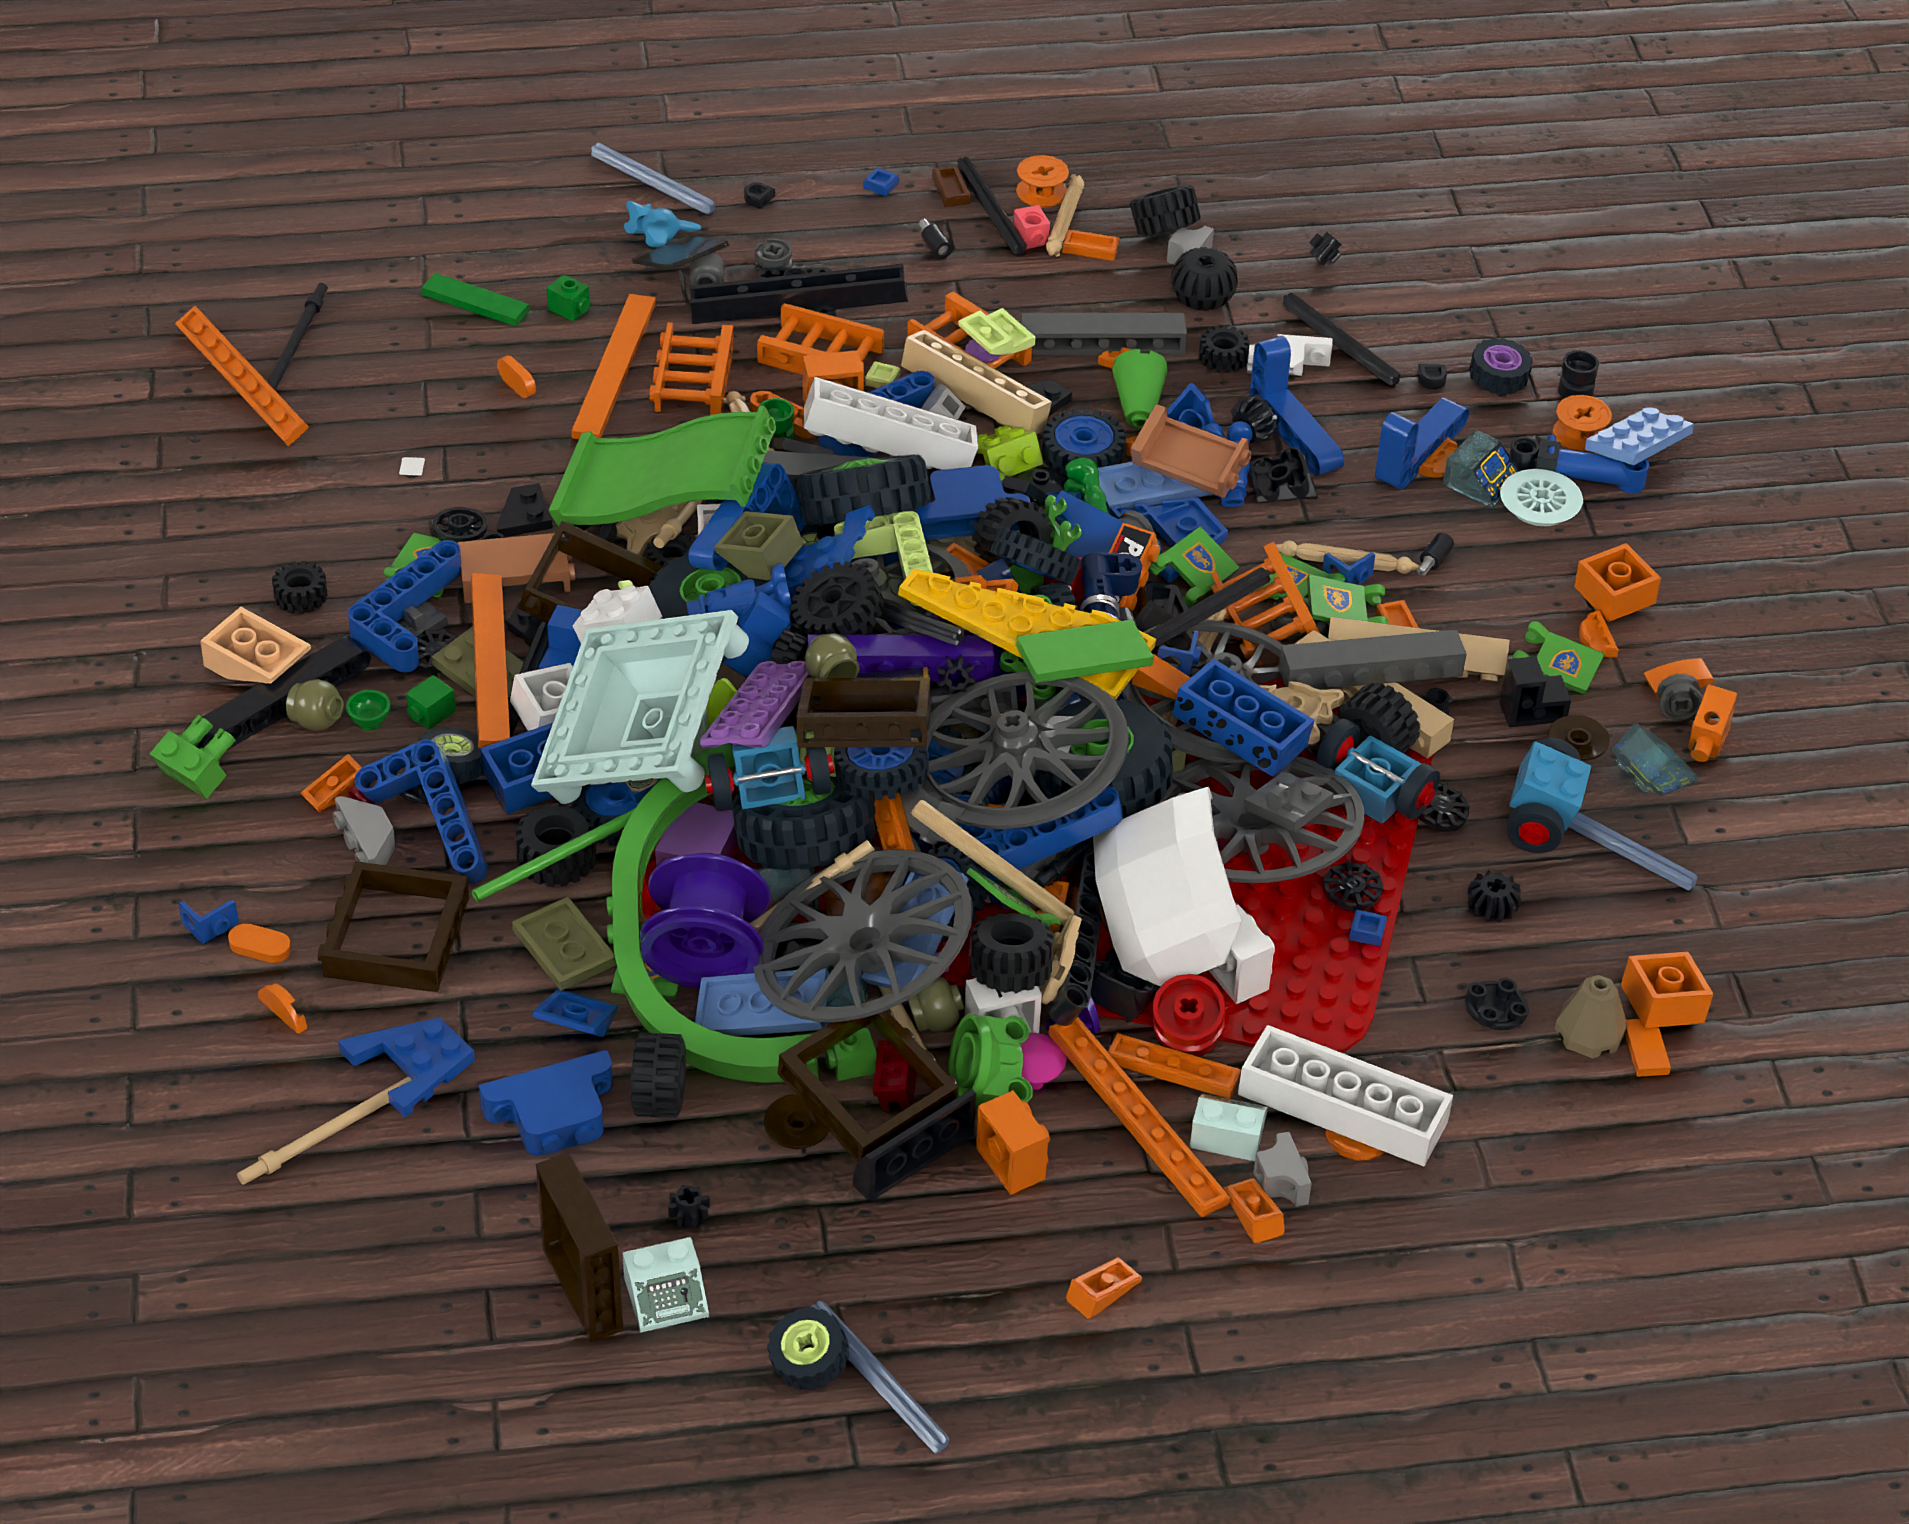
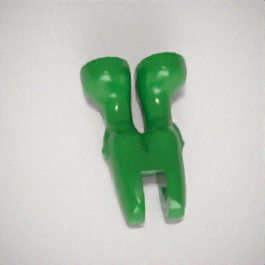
[1064,458,1109,514]

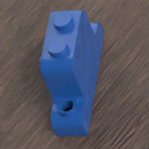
[915,465,1031,540]
[1054,490,1163,565]
[478,1050,613,1156]

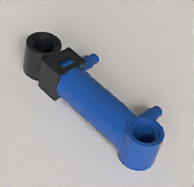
[1509,435,1649,494]

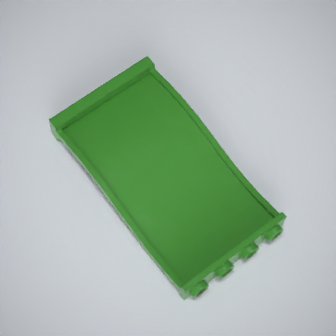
[549,405,776,526]

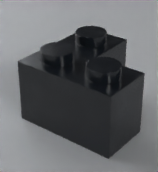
[1499,656,1571,727]

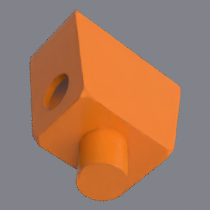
[1688,684,1738,762]

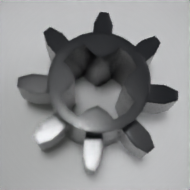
[1309,232,1342,265]
[937,654,975,694]
[668,1185,710,1228]

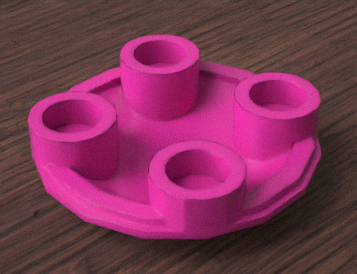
[1020,1033,1067,1090]

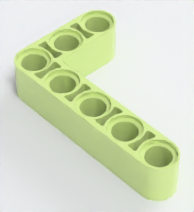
[834,511,933,607]

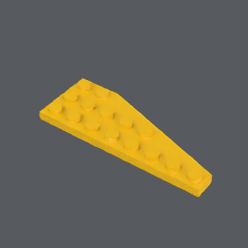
[898,568,1156,700]

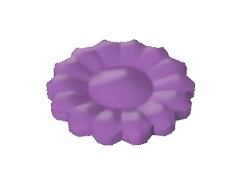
[965,340,1001,363]

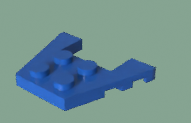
[1109,497,1228,583]
[784,505,875,597]
[338,1017,475,1118]

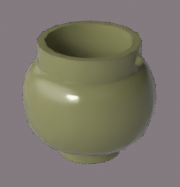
[804,633,860,678]
[286,679,343,731]
[908,976,965,1032]

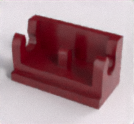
[873,1040,917,1113]

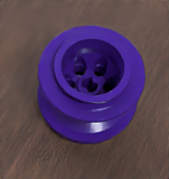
[640,853,771,989]

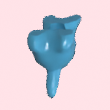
[624,200,701,248]

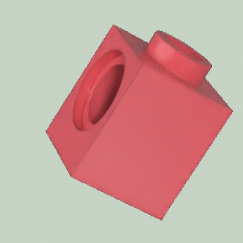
[1013,205,1050,249]

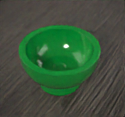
[346,690,391,731]

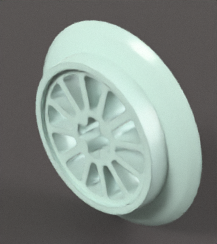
[1500,469,1583,526]

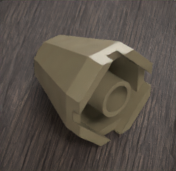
[1555,975,1627,1058]

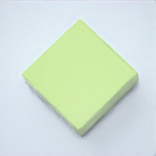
[865,361,900,388]

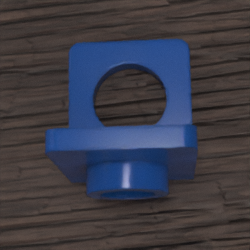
[1322,552,1375,585]
[1157,631,1202,677]
[178,900,239,944]

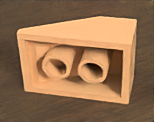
[201,607,311,684]

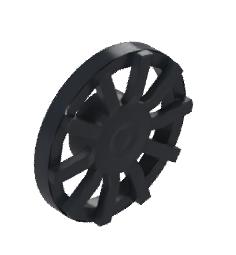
[433,507,487,543]
[416,629,459,674]
[1418,782,1470,831]
[1323,861,1383,911]

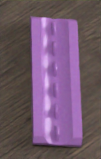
[700,661,812,748]

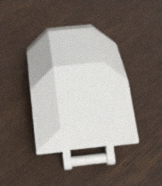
[1093,787,1242,987]

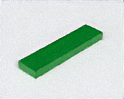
[421,273,530,327]

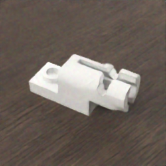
[1247,334,1332,376]

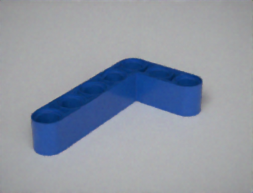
[1250,335,1344,476]
[818,371,935,458]
[1375,398,1469,490]
[688,462,805,571]
[348,540,462,672]
[354,739,488,883]
[955,786,1123,880]

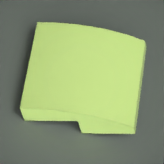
[958,308,1035,355]

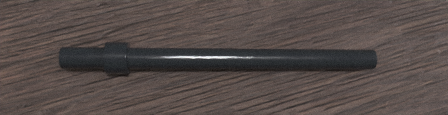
[267,283,328,391]
[1033,837,1094,888]

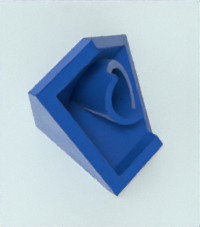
[1167,382,1215,429]

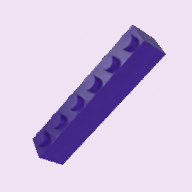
[808,635,994,682]

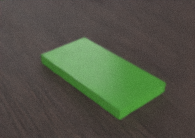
[1016,620,1154,683]

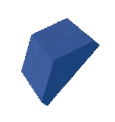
[532,989,618,1038]

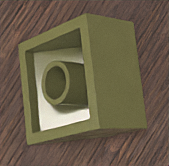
[714,511,804,581]

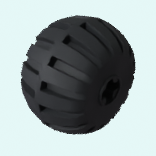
[1171,247,1238,311]

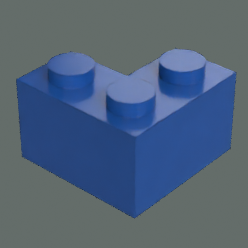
[724,591,792,678]
[539,605,583,670]

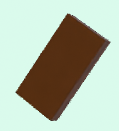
[932,166,971,207]

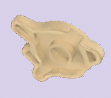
[616,502,685,556]
[1260,681,1344,744]
[1038,915,1081,1005]

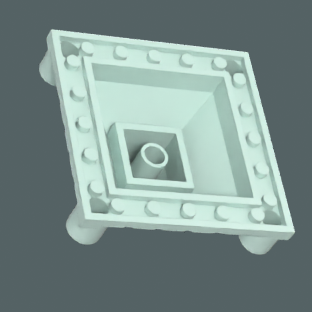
[531,610,749,804]

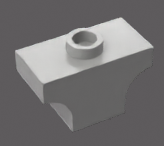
[1167,226,1214,265]
[1254,1131,1312,1207]

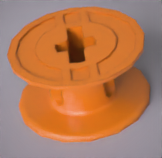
[1016,155,1069,208]
[1552,395,1612,452]

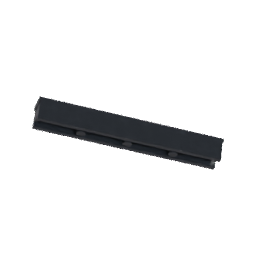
[690,264,908,324]

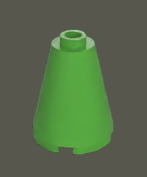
[1112,349,1168,429]

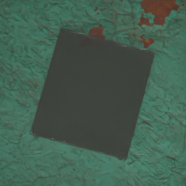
[632,235,729,270]

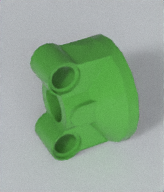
[948,1013,1033,1109]

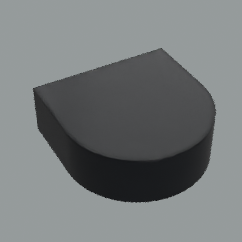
[744,182,775,209]
[1417,364,1447,389]

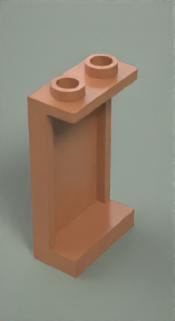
[1130,404,1251,498]
[458,533,575,603]

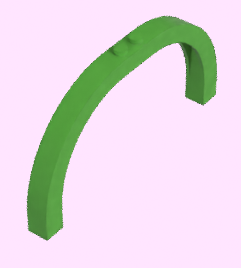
[607,731,819,1083]

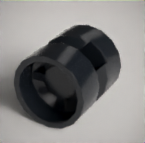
[1558,350,1599,398]

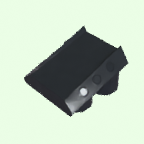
[1249,447,1318,503]
[1090,949,1160,1023]

